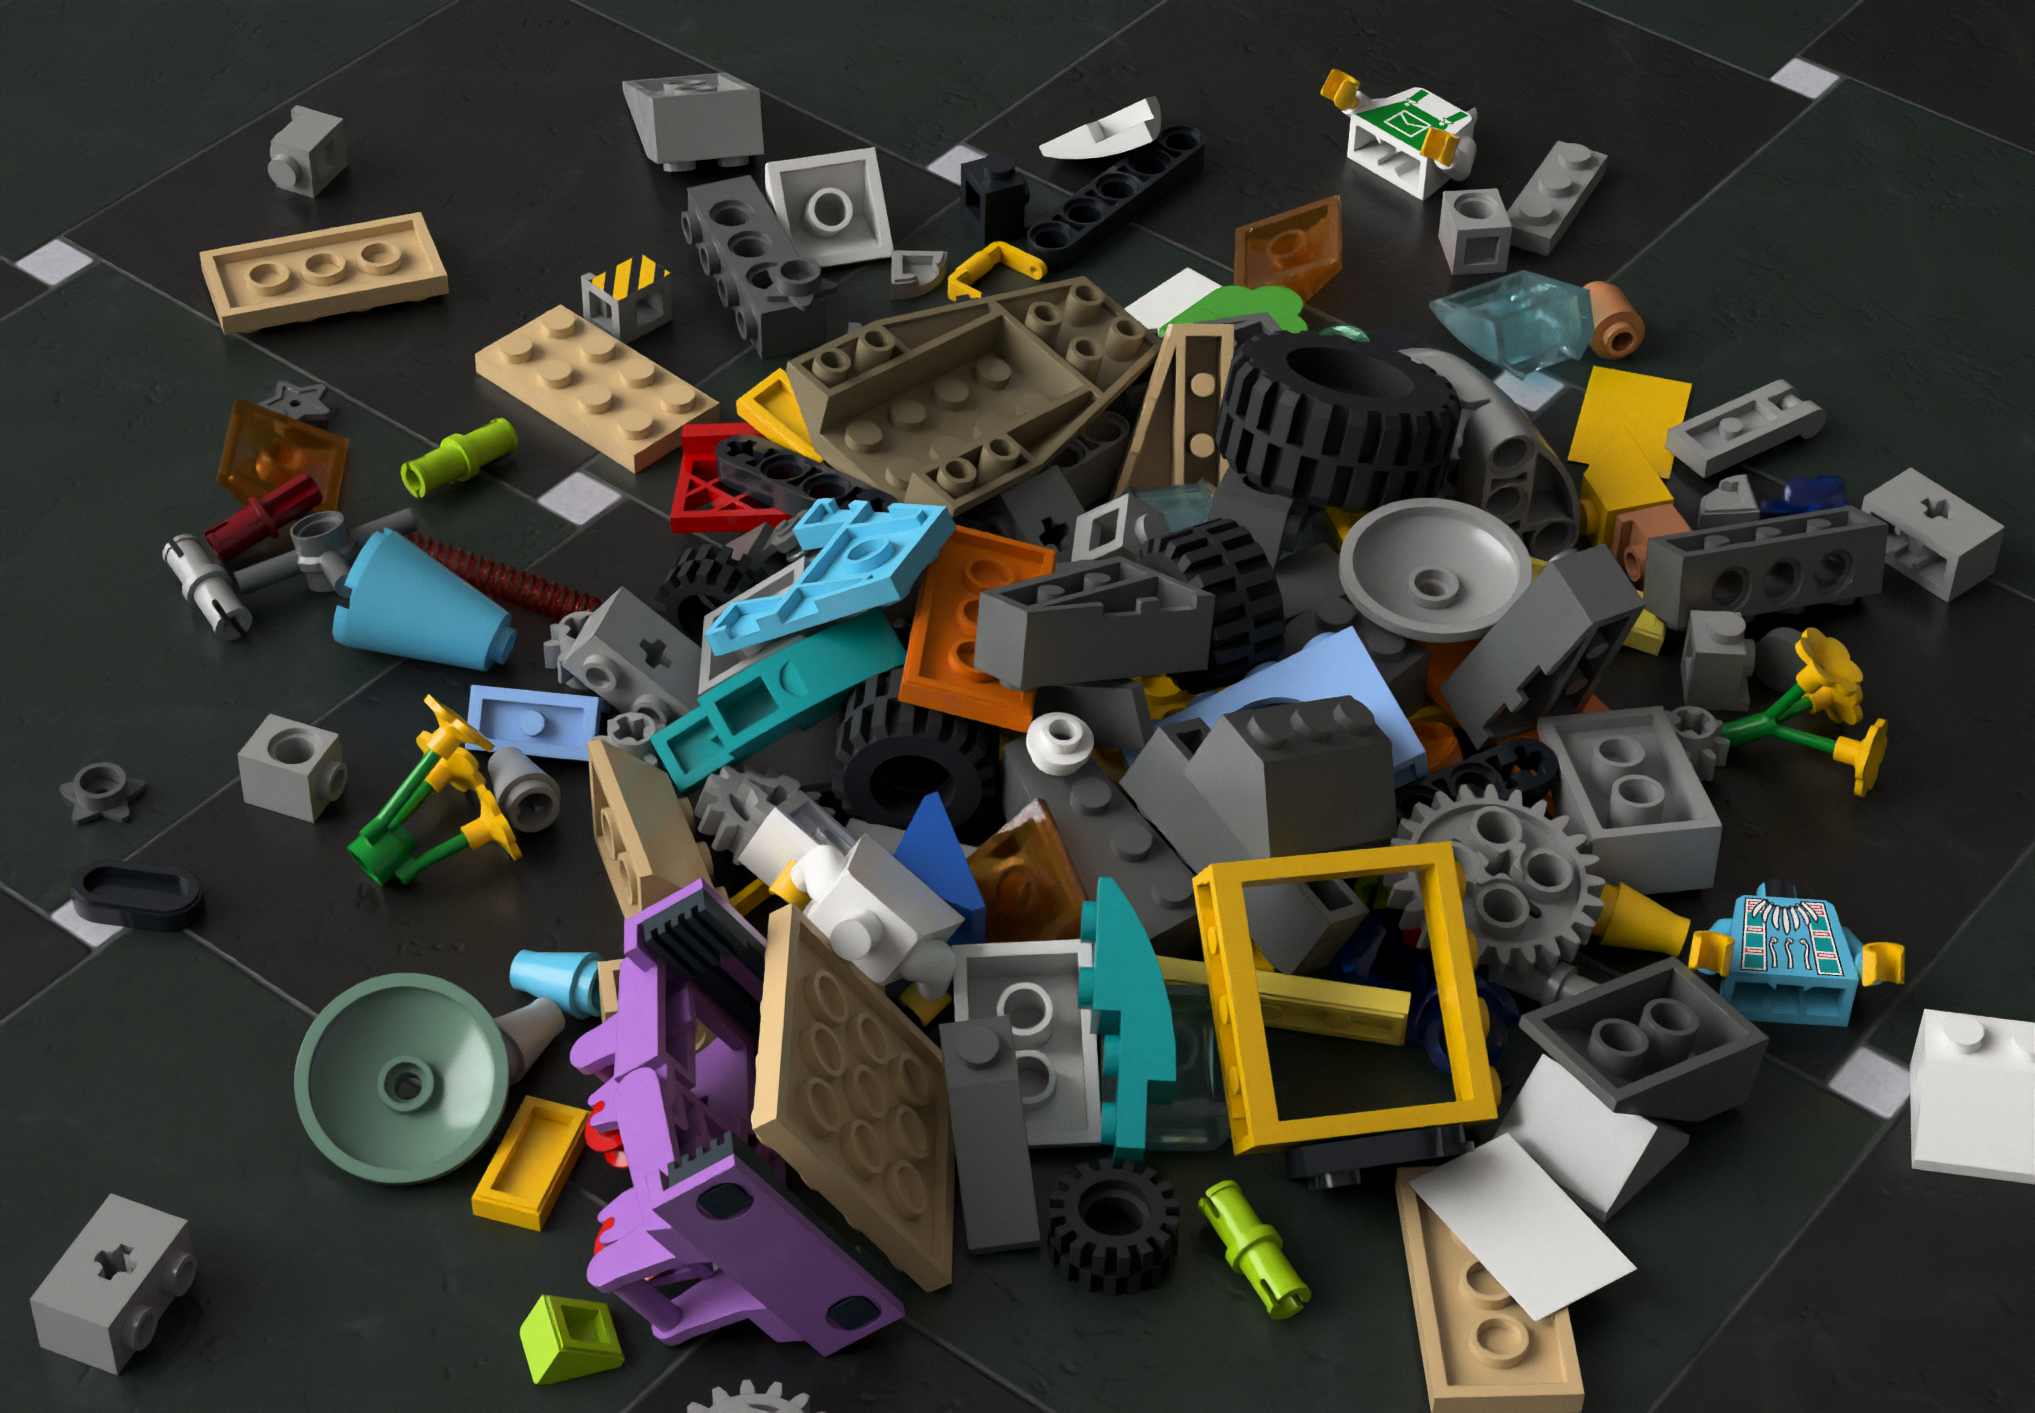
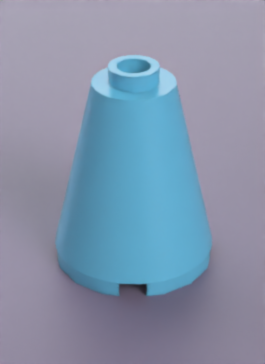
[332,527,518,671]

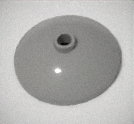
[1339,498,1533,643]

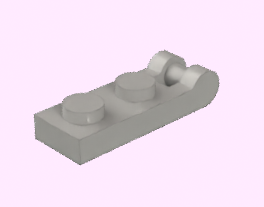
[1665,379,1827,478]

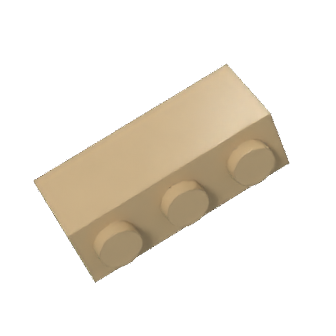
[588,739,730,920]

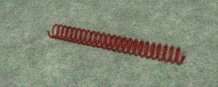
[404,532,603,622]

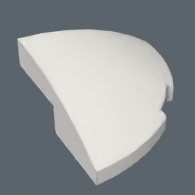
[1039,96,1161,159]

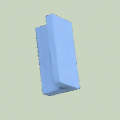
[465,685,610,762]

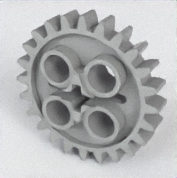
[1383,784,1605,982]

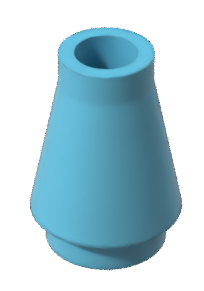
[510,949,604,1020]

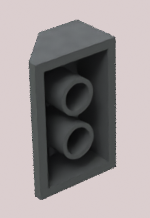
[1182,695,1397,860]

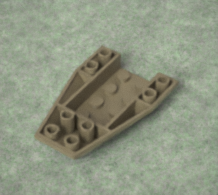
[786,276,1163,518]

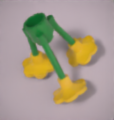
[347,694,523,887]

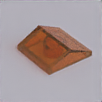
[1234,195,1343,304]
[216,397,349,523]
[966,798,1090,944]

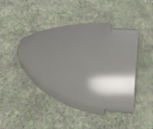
[1394,348,1581,562]

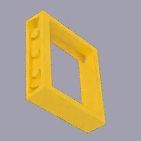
[1192,841,1501,1156]

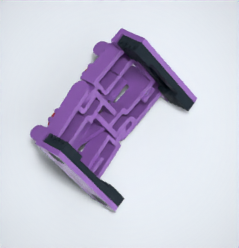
[570,878,905,1357]

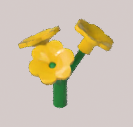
[1720,627,1888,797]

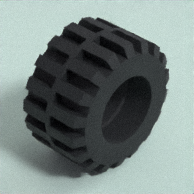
[1136,518,1286,695]
[830,668,1001,831]

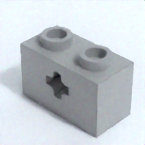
[1861,468,2005,603]
[561,586,702,726]
[30,1193,197,1375]

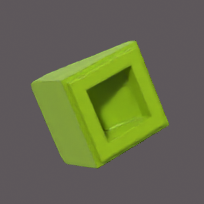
[520,1294,625,1385]

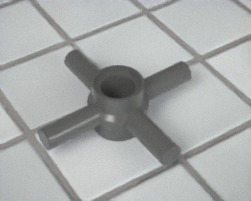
[234,508,417,598]

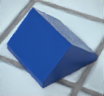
[893,792,986,948]

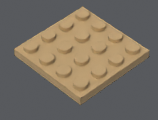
[751,903,955,1292]

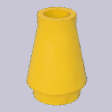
[1592,881,1690,957]

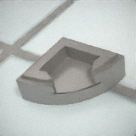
[891,250,948,300]
[1697,474,1760,530]

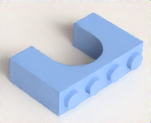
[1119,626,1429,876]

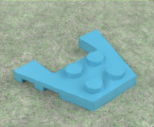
[704,498,956,656]

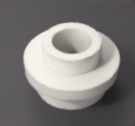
[1026,712,1094,776]

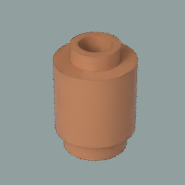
[1572,281,1645,360]

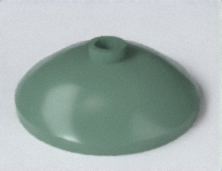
[294,973,510,1186]

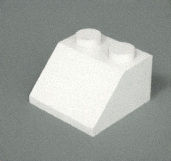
[1910,1009,2035,1185]

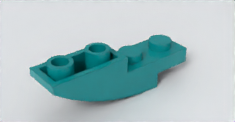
[649,607,907,796]
[1077,877,1176,1172]

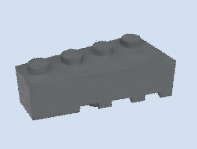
[995,734,1203,963]

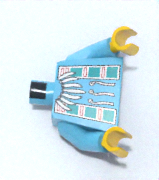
[1688,879,1905,1027]

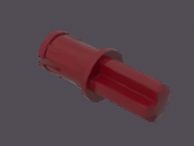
[203,473,323,565]

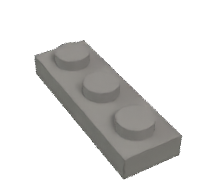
[1507,141,1608,256]

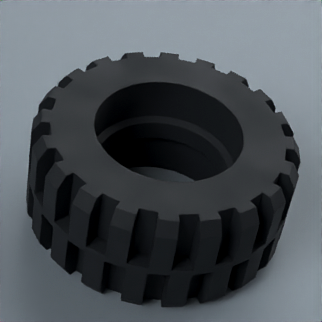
[1214,330,1462,514]

